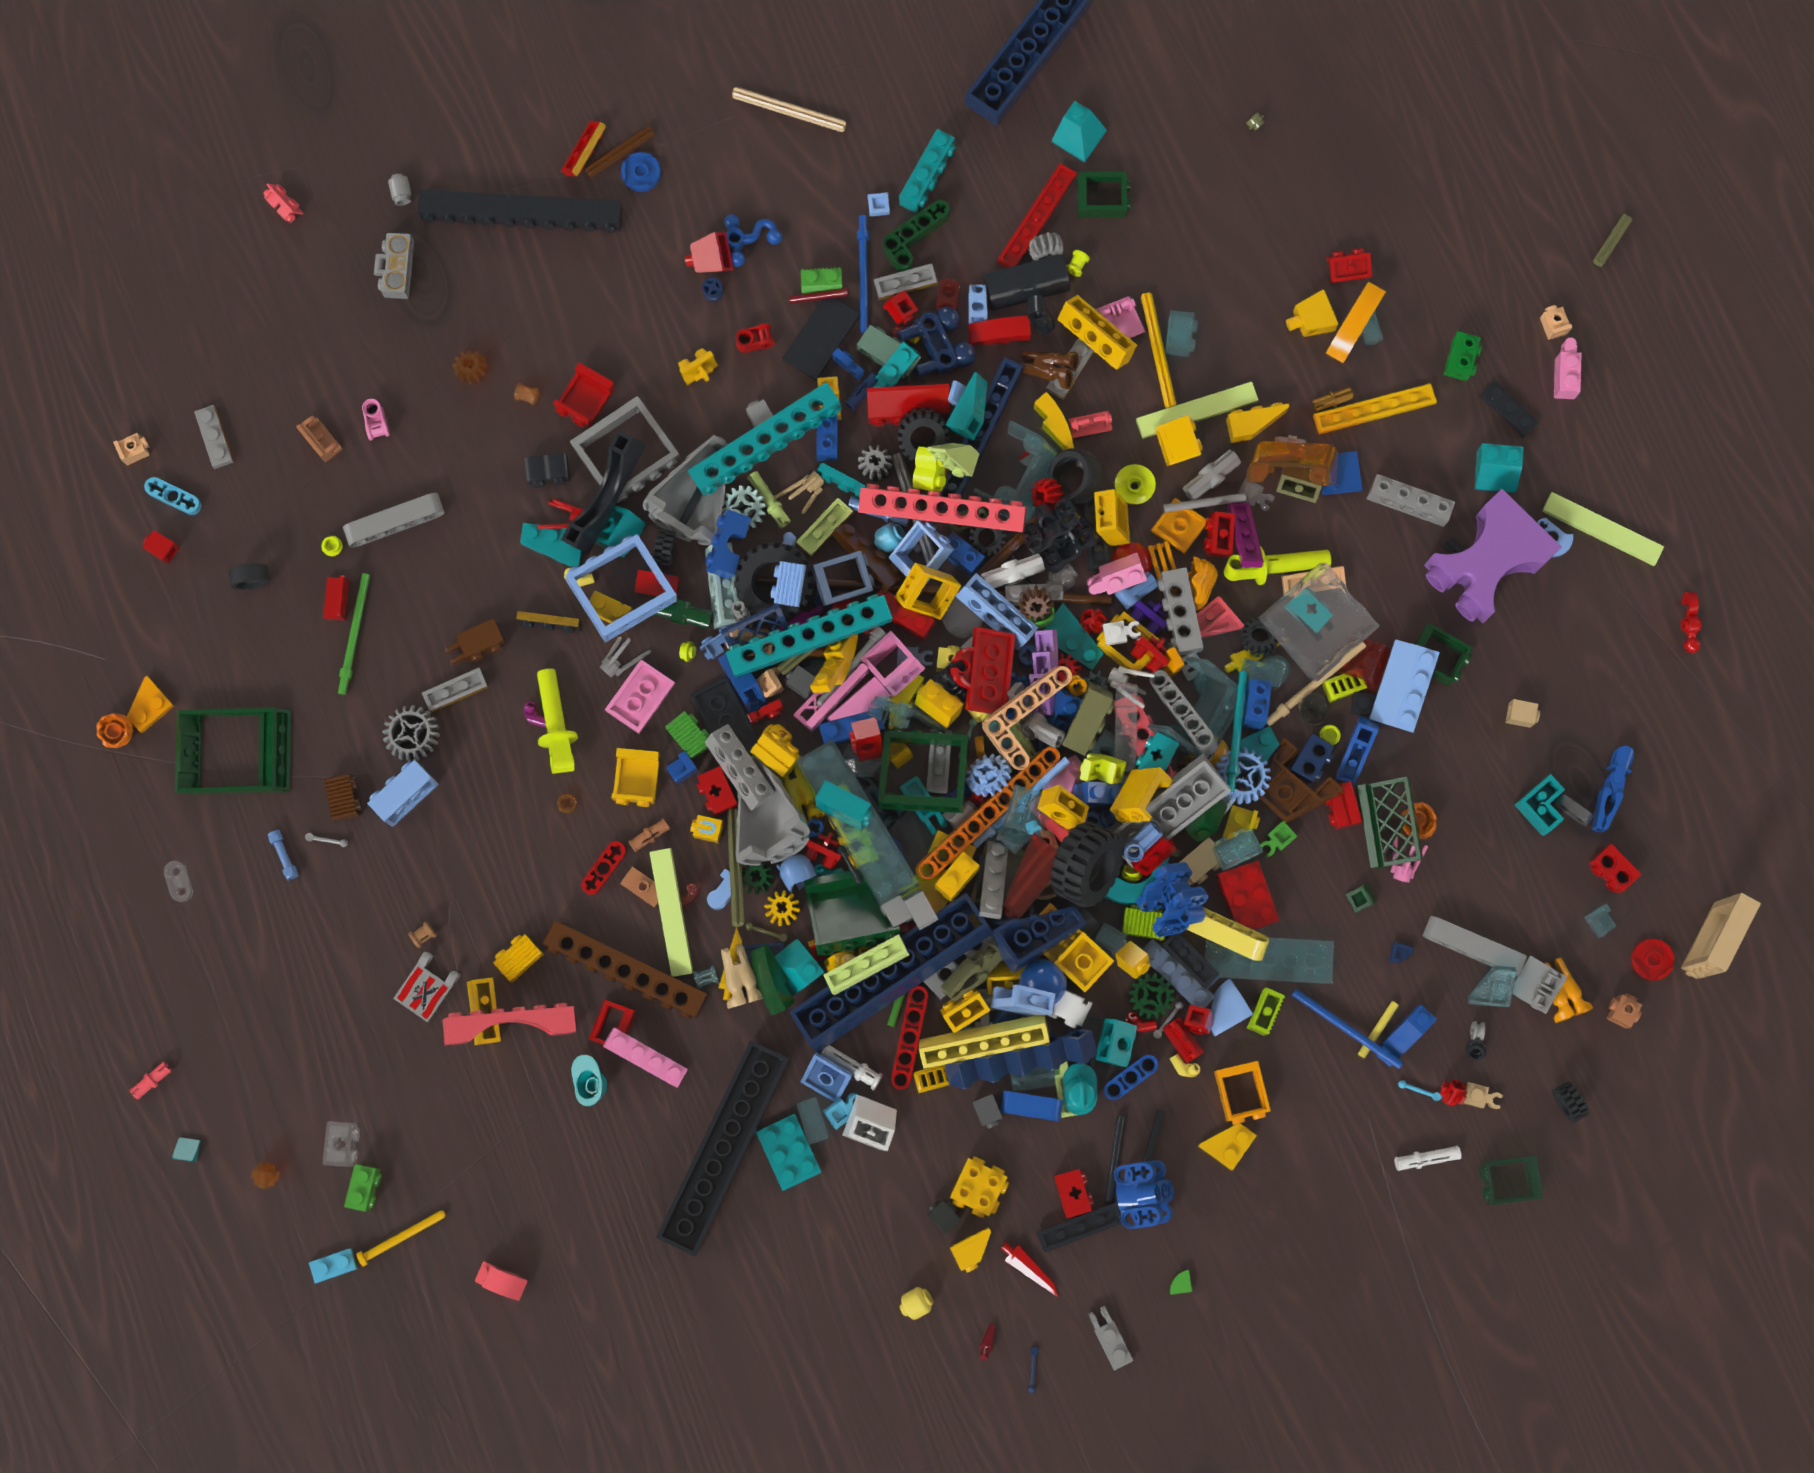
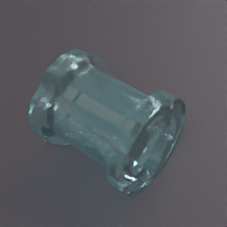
[693,965,719,989]

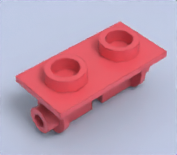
[263,183,304,223]
[1068,411,1113,438]

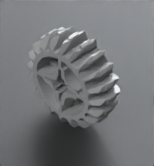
[382,705,440,762]

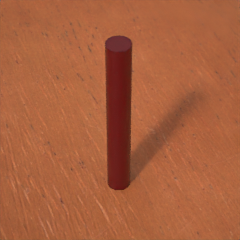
[789,288,849,304]

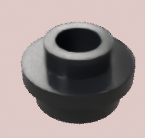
[1465,1040,1487,1060]

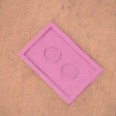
[605,660,675,734]

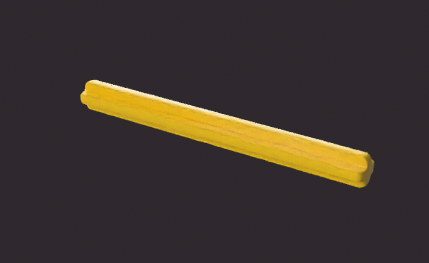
[1141,293,1176,409]

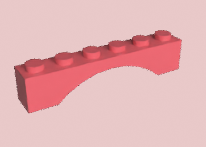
[442,1003,576,1045]

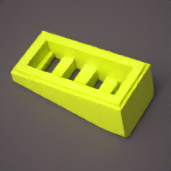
[1322,669,1368,703]

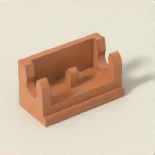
[296,416,343,463]

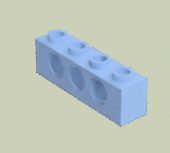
[956,573,1038,651]

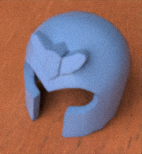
[776,854,817,893]

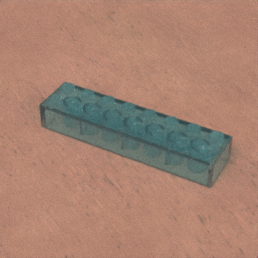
[796,739,919,906]

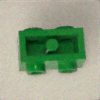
[1443,331,1482,381]

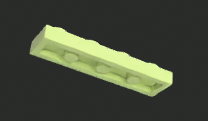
[824,934,909,995]

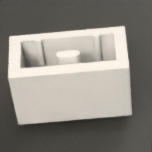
[842,1095,897,1151]

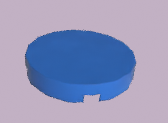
[621,152,661,192]

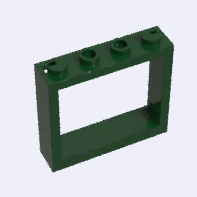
[878,729,970,813]

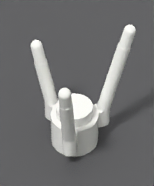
[1107,666,1155,708]

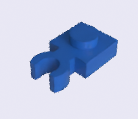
[833,348,864,380]

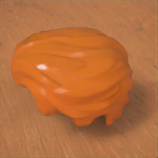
[97,713,133,748]
[1401,802,1437,839]

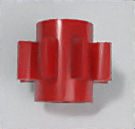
[1080,608,1107,634]
[1439,1079,1468,1106]

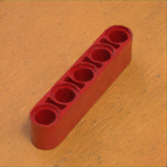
[891,986,928,1090]

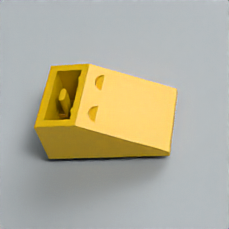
[1154,415,1202,466]

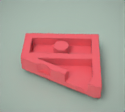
[1196,596,1245,638]

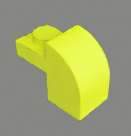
[1080,753,1126,784]

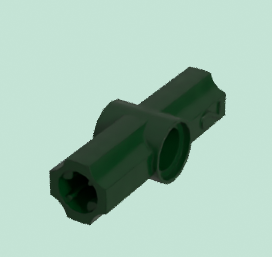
[651,596,714,629]

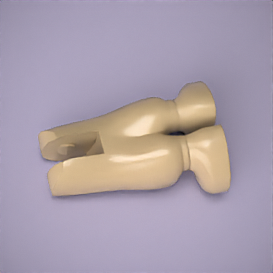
[721,944,763,1009]

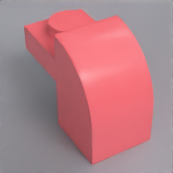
[475,1261,528,1301]

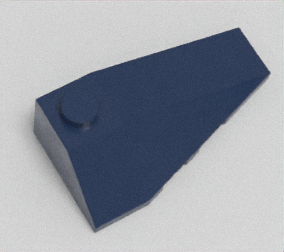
[993,906,1087,973]

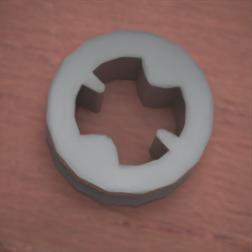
[1470,1021,1485,1041]

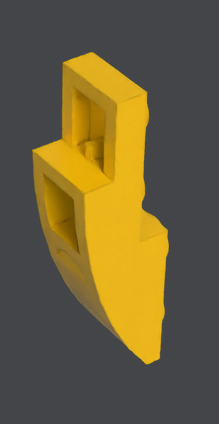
[810,634,858,693]

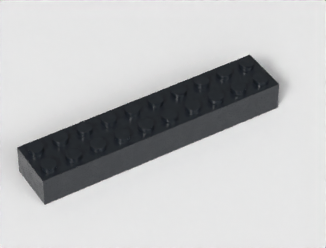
[656,1040,790,1257]

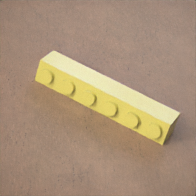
[919,1015,1050,1069]

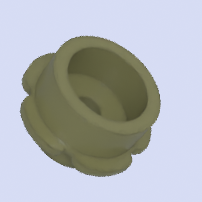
[1246,112,1264,130]

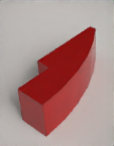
[968,316,1031,345]

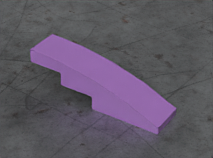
[1029,629,1058,716]

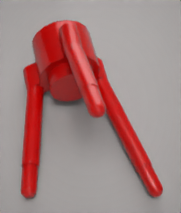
[537,499,585,529]

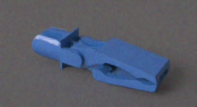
[1592,746,1634,833]

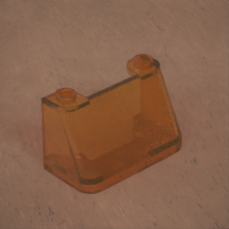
[1246,441,1338,486]

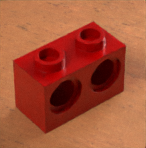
[1588,844,1642,894]

